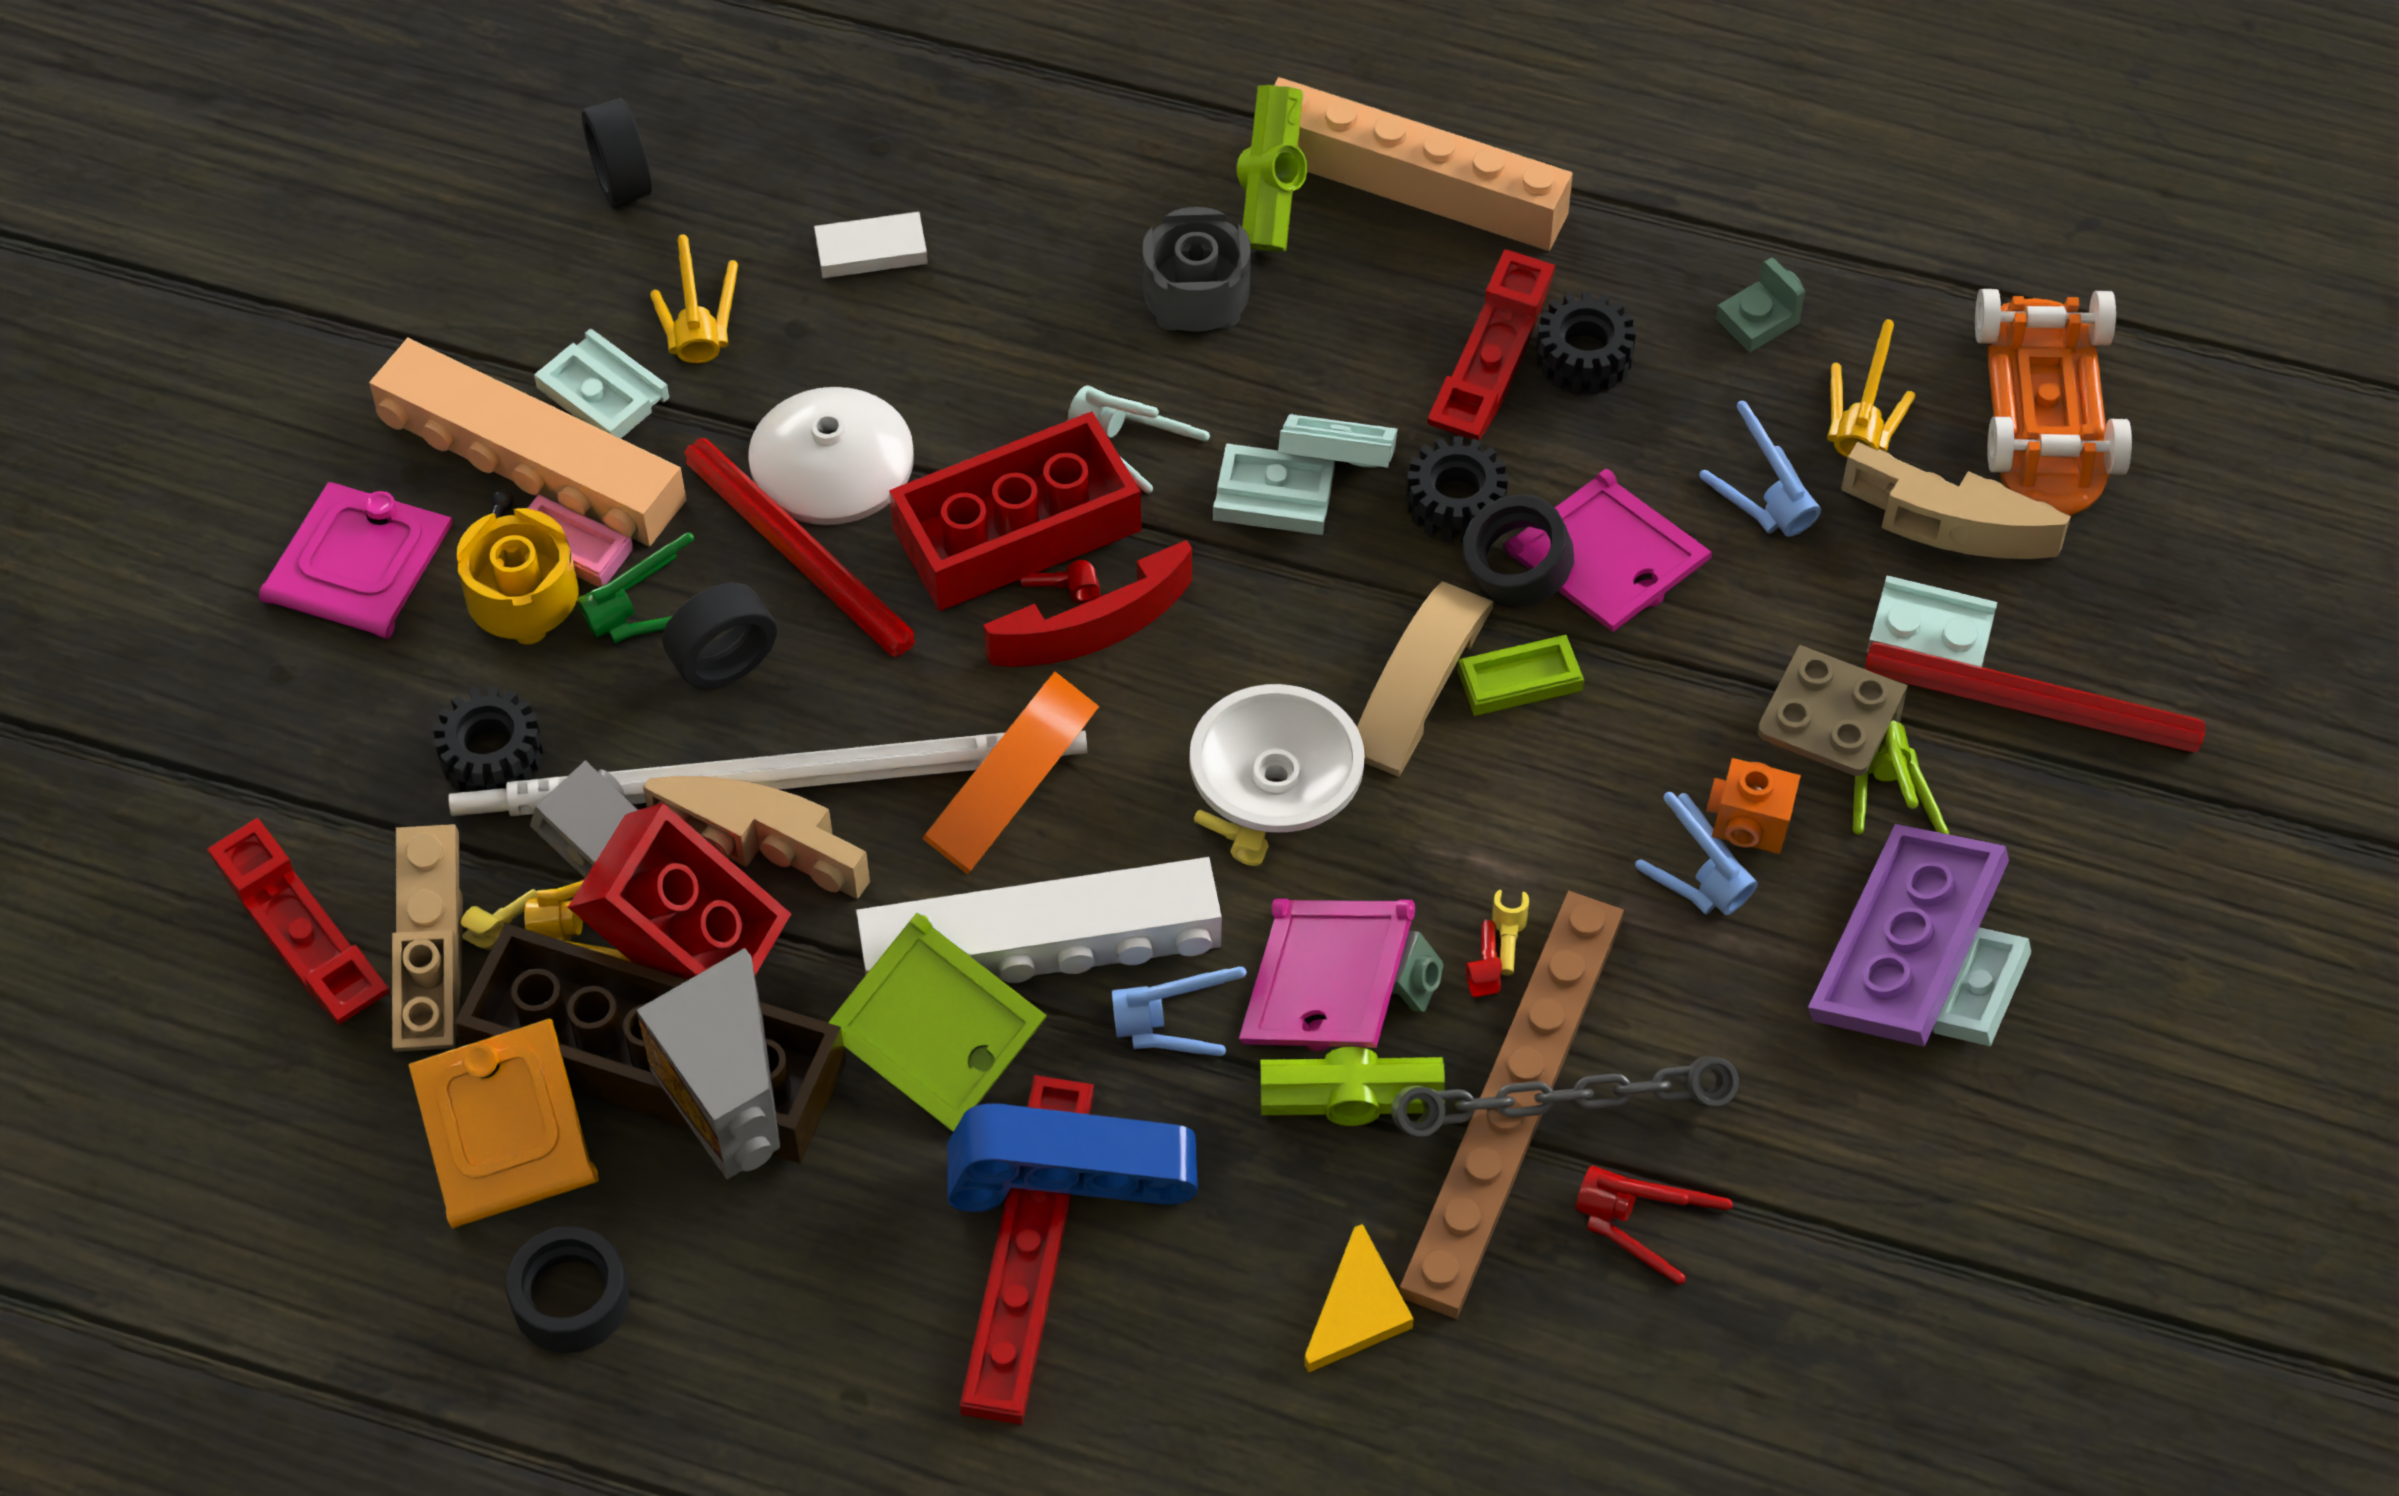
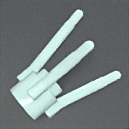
[1068,385,1210,494]

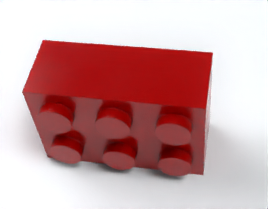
[567,803,791,980]

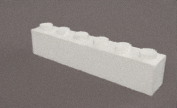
[856,857,1222,983]

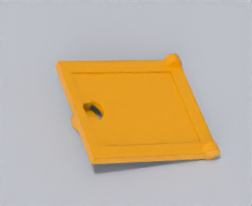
[409,1019,599,1228]

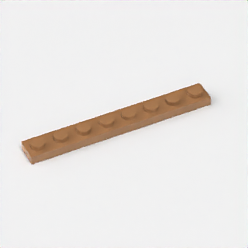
[1399,890,1624,1319]

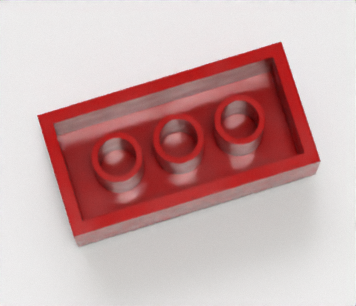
[889,411,1142,612]

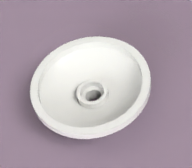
[749,387,914,525]
[1189,684,1365,833]

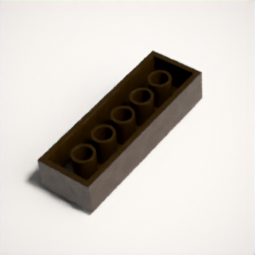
[455,923,846,1164]

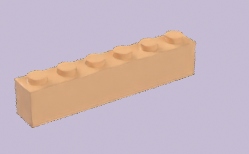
[1274,77,1573,251]
[369,338,686,547]

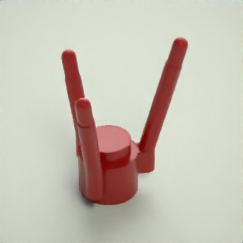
[1576,1165,1733,1285]

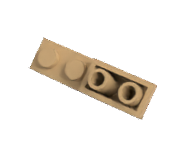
[1841,442,2071,559]
[643,776,870,899]
[392,824,463,1052]

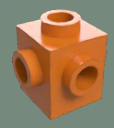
[1706,758,1801,854]

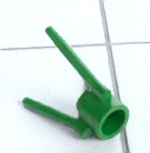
[577,532,694,644]

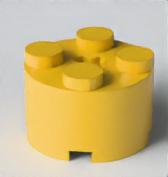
[457,508,579,644]

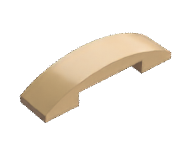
[1357,581,1494,777]

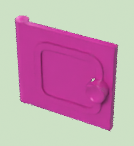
[1503,469,1712,632]
[259,482,453,639]
[1239,899,1415,1052]

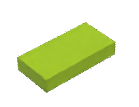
[1457,635,1584,716]

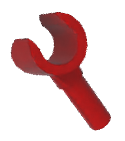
[1021,560,1101,604]
[1465,920,1502,998]

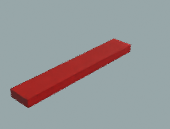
[960,1075,1094,1425]

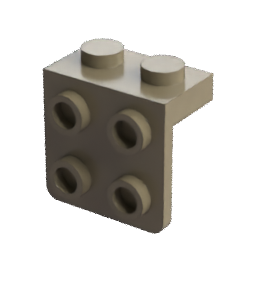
[1758,645,1907,776]

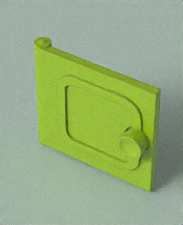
[828,912,1047,1132]

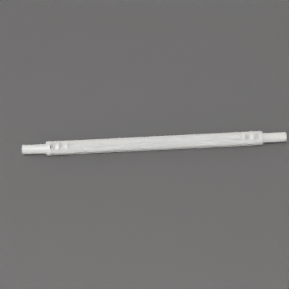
[449,730,1087,817]

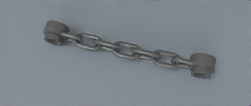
[1391,1056,1739,1137]

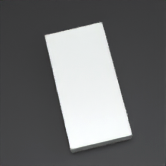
[814,212,928,278]

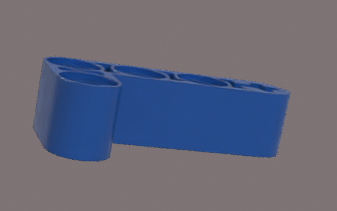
[947,1104,1198,1212]

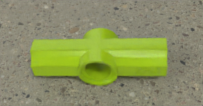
[1237,85,1307,252]
[1260,1046,1445,1126]

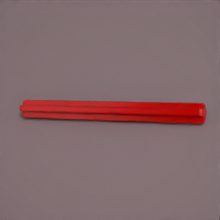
[684,438,915,657]
[1865,642,2206,753]

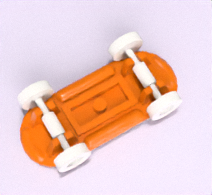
[1975,289,2132,516]

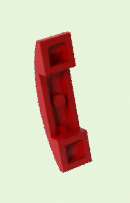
[1427,249,1555,441]
[983,540,1192,667]
[207,817,390,1025]

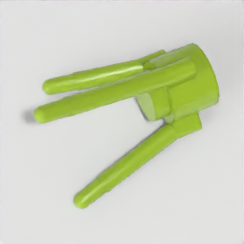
[1852,721,1949,835]

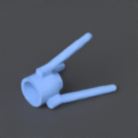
[1699,400,1821,537]
[1635,792,1758,915]
[1112,966,1246,1056]

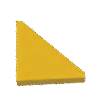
[1304,1224,1414,1373]

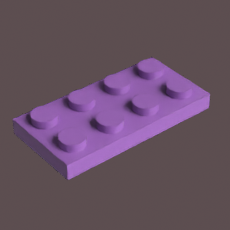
[1808,824,2009,1047]

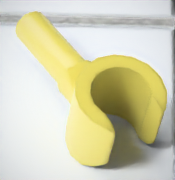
[1194,809,1268,866]
[461,889,537,950]
[1492,890,1529,975]

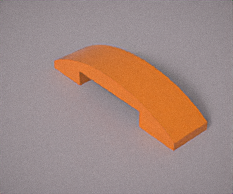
[922,671,1100,875]

